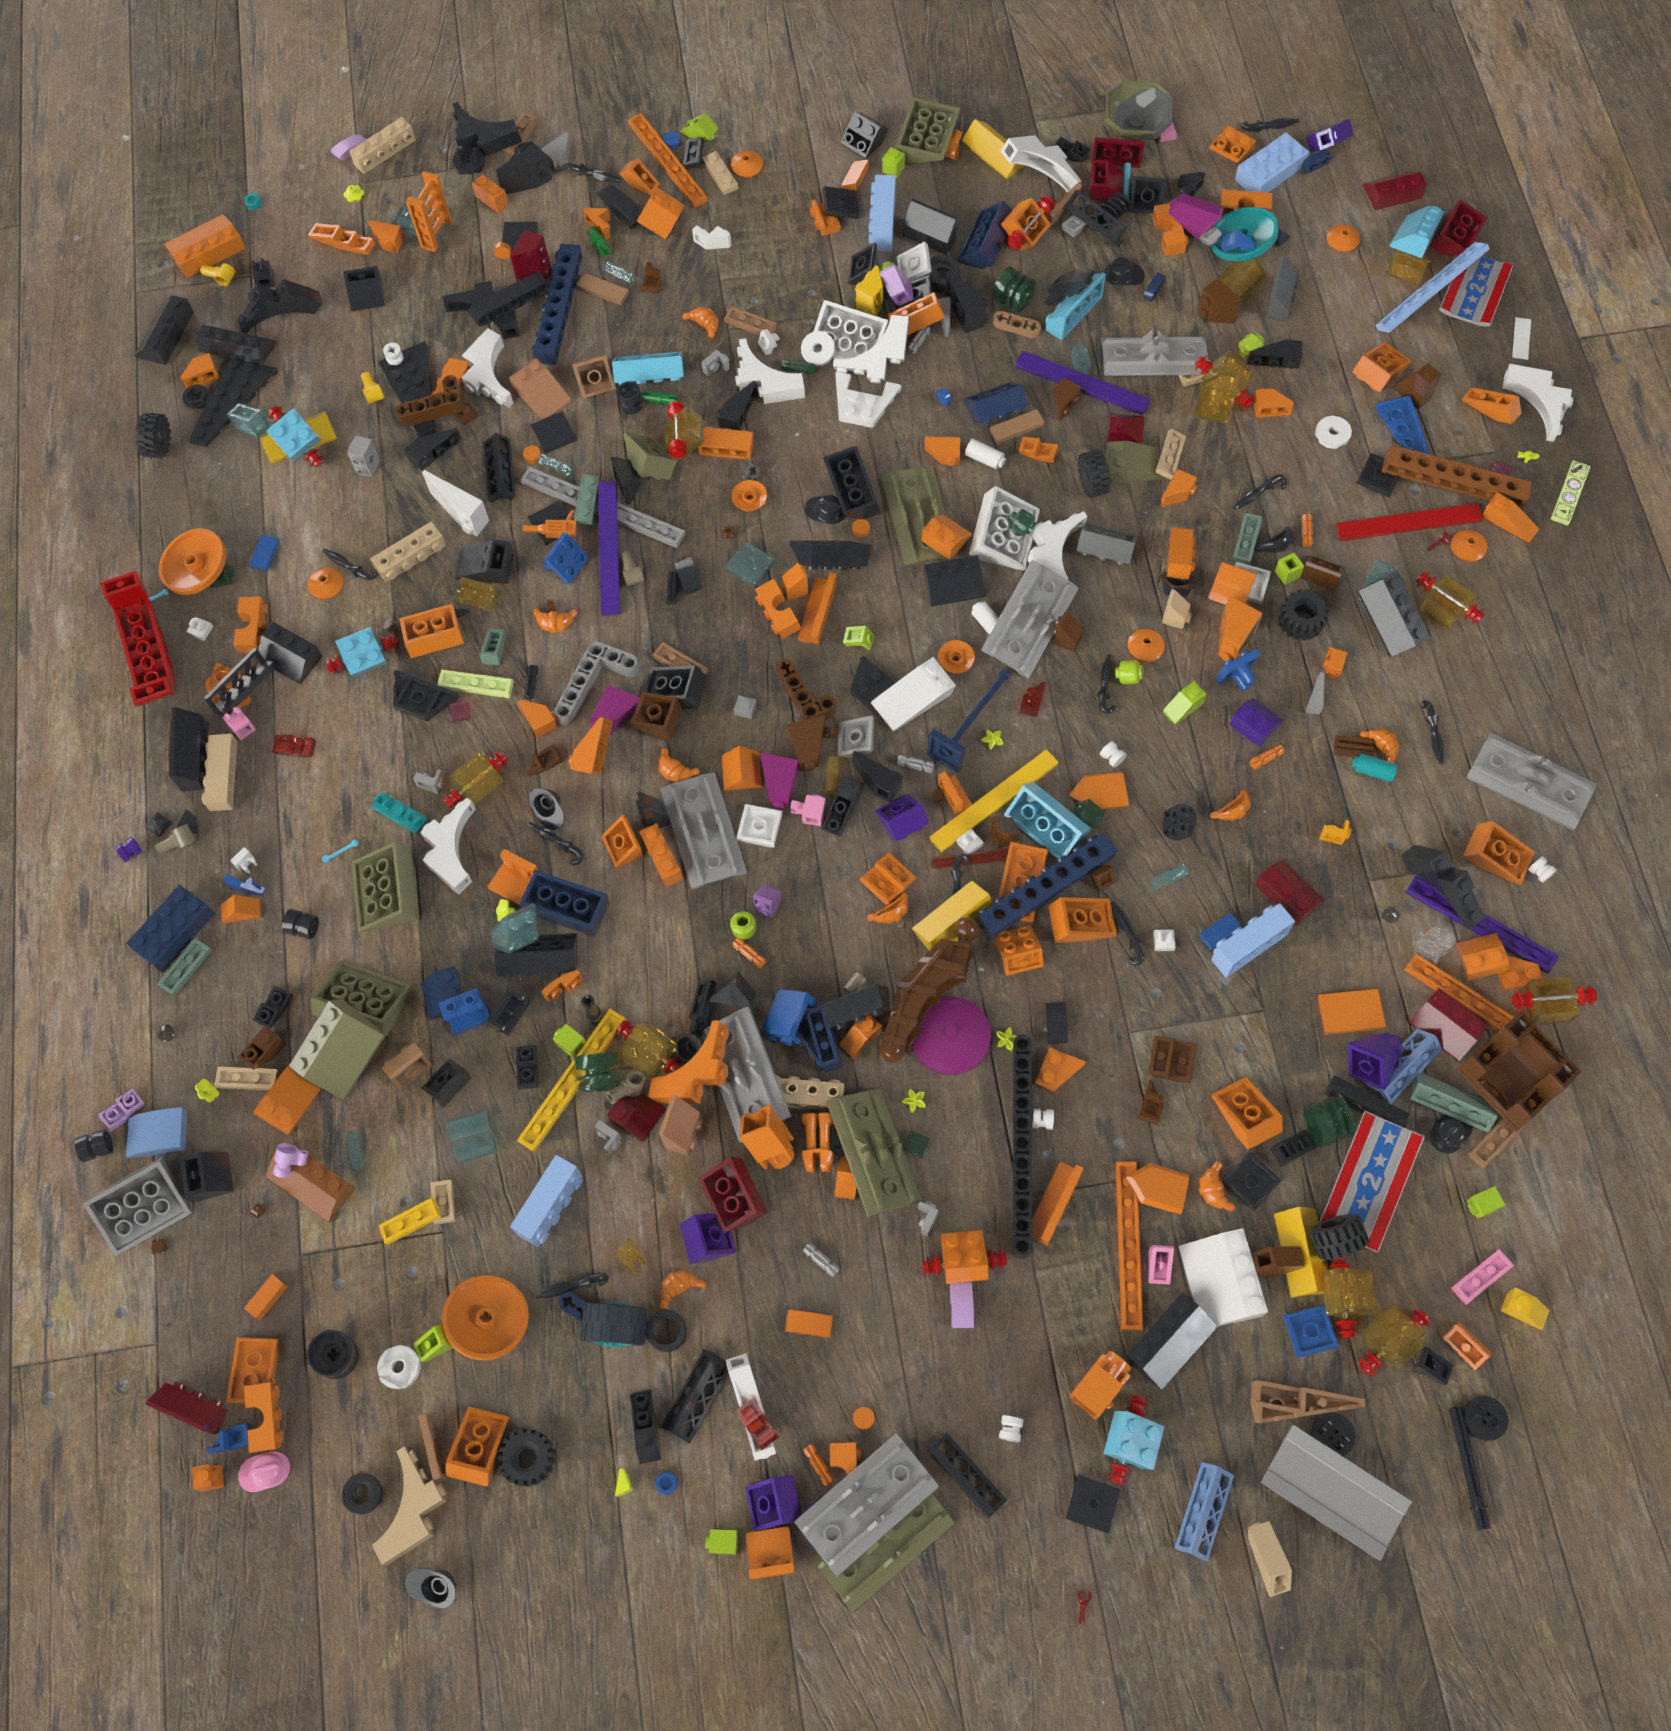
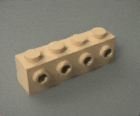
[349,117,416,174]
[370,522,446,583]
[202,734,237,811]
[776,1075,844,1111]

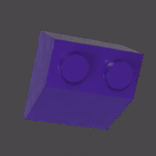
[1230,698,1283,747]
[875,794,929,841]
[679,1214,736,1264]
[745,1474,801,1532]

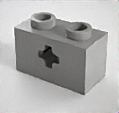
[347,435,380,477]

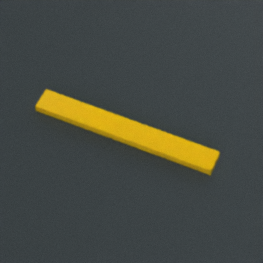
[930,749,1059,853]
[517,1008,627,1153]

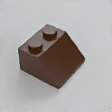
[1197,278,1242,324]
[631,692,682,741]

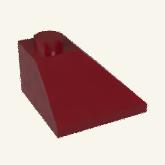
[1107,413,1145,444]
[607,1093,666,1142]

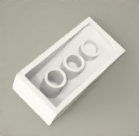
[422,470,489,536]
[871,657,956,732]

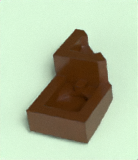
[642,261,662,293]
[527,744,563,777]
[1138,1080,1163,1125]

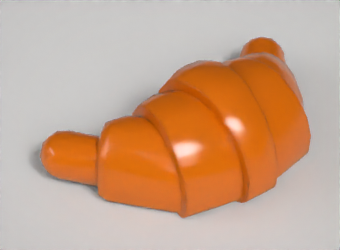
[682,307,719,339]
[533,608,578,633]
[1359,728,1400,763]
[658,748,700,783]
[1210,790,1251,821]
[867,893,908,925]
[1199,1161,1235,1211]
[659,1269,707,1310]

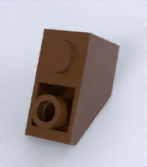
[1053,377,1082,421]
[1053,610,1084,652]
[989,816,1020,849]
[237,1026,286,1070]
[1252,1246,1305,1280]

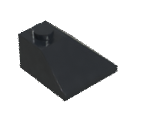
[1129,176,1167,214]
[610,456,641,505]

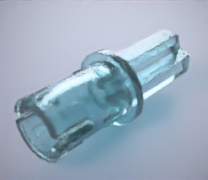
[1150,864,1188,890]

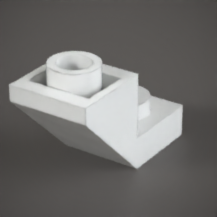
[692,226,732,249]

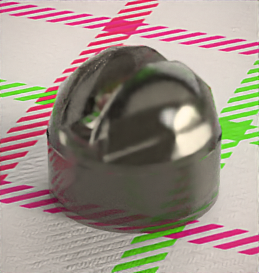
[1382,906,1400,924]
[158,1024,175,1042]

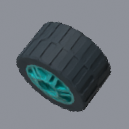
[580,1302,648,1348]

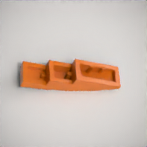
[308,223,376,255]

